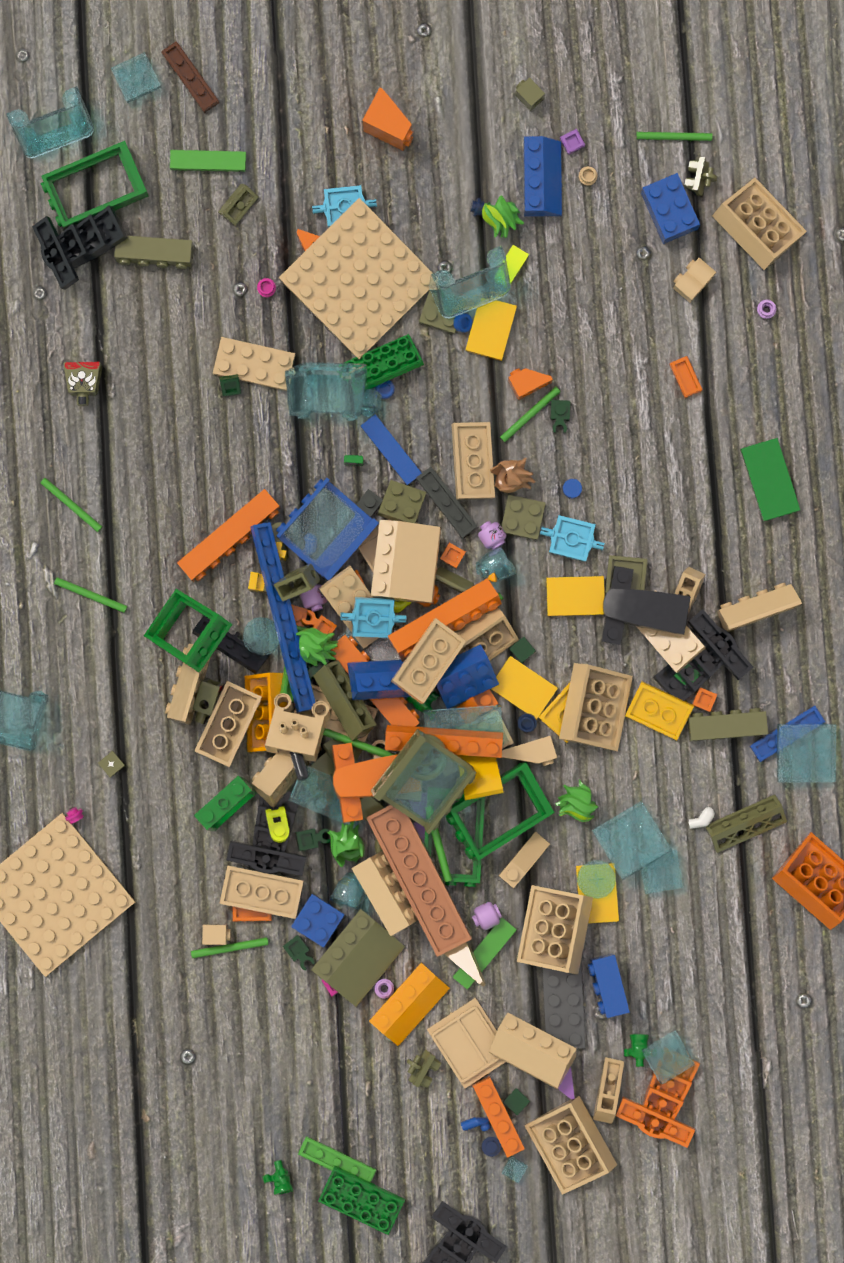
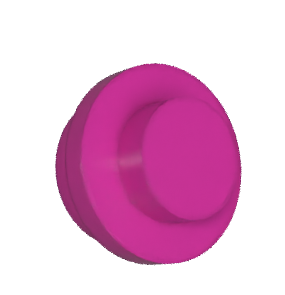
[257,278,276,297]
[65,807,84,824]

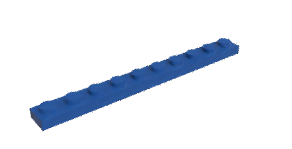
[250,522,316,713]

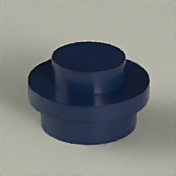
[470,198,485,217]
[518,713,537,732]
[482,1137,501,1157]

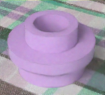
[757,300,776,319]
[375,979,394,999]

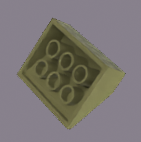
[311,909,405,1007]

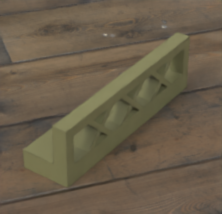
[705,795,787,853]

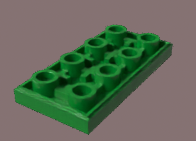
[340,334,424,396]
[740,438,800,522]
[318,1166,405,1235]

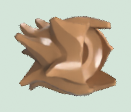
[490,458,535,493]

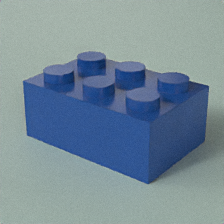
[641,173,700,244]
[436,644,499,709]
[588,954,630,1018]

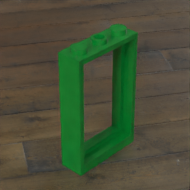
[40,141,149,230]
[144,589,233,673]
[445,763,555,861]
[194,775,257,831]
[424,787,485,887]

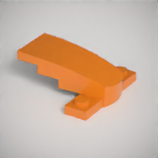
[332,743,421,823]
[615,1047,700,1148]

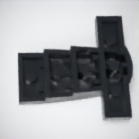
[32,205,128,290]
[601,566,691,645]
[653,609,753,701]
[226,790,307,876]
[422,1201,507,1263]

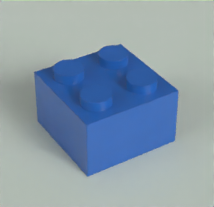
[291,894,345,948]

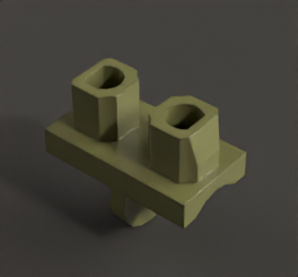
[684,157,718,196]
[407,1050,441,1088]

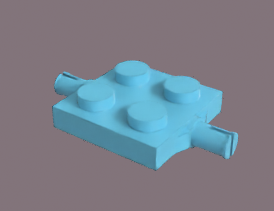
[312,185,377,228]
[540,515,605,562]
[340,597,406,638]

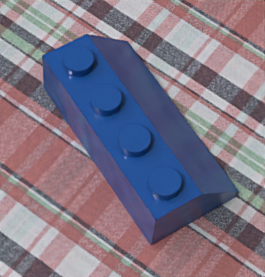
[523,136,562,217]
[347,660,411,700]

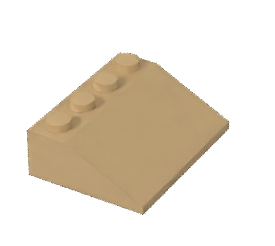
[712,178,807,270]
[371,520,441,603]
[165,644,211,725]
[559,663,633,751]
[517,885,593,974]
[524,1096,617,1195]

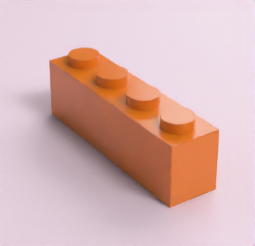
[472,1076,525,1158]

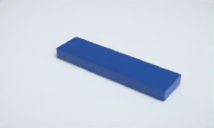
[360,414,421,486]
[750,706,825,762]

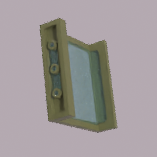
[371,729,476,834]

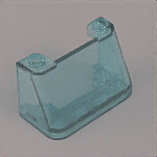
[6,86,94,158]
[429,246,511,319]
[285,362,367,421]
[0,691,48,750]

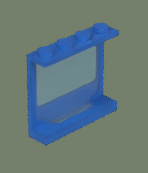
[276,478,379,581]

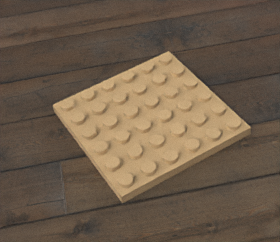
[278,198,439,359]
[0,813,136,977]

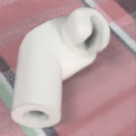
[689,807,715,829]

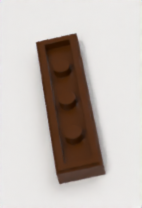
[161,41,220,113]

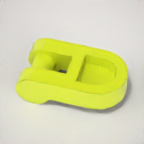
[265,806,289,843]

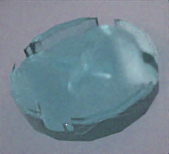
[243,617,279,655]
[577,860,616,899]

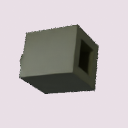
[515,77,545,112]

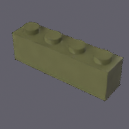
[114,236,194,269]
[313,660,377,741]
[687,708,768,741]

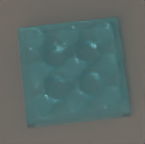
[777,724,836,783]
[592,801,672,880]

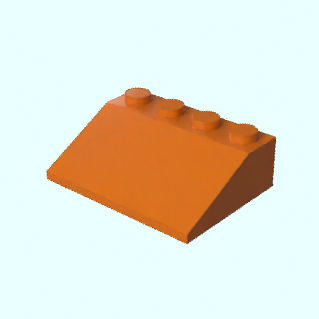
[772,832,844,930]

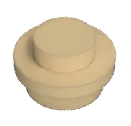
[579,166,598,186]

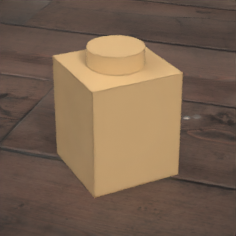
[202,924,231,945]

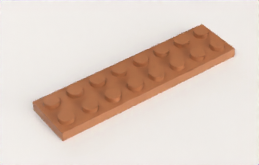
[366,800,472,957]

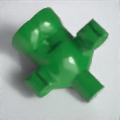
[406,691,439,718]
[624,1034,654,1067]
[262,1160,294,1195]

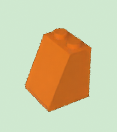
[362,87,413,151]

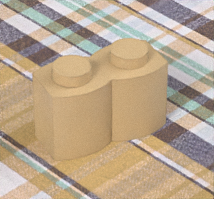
[673,258,716,303]

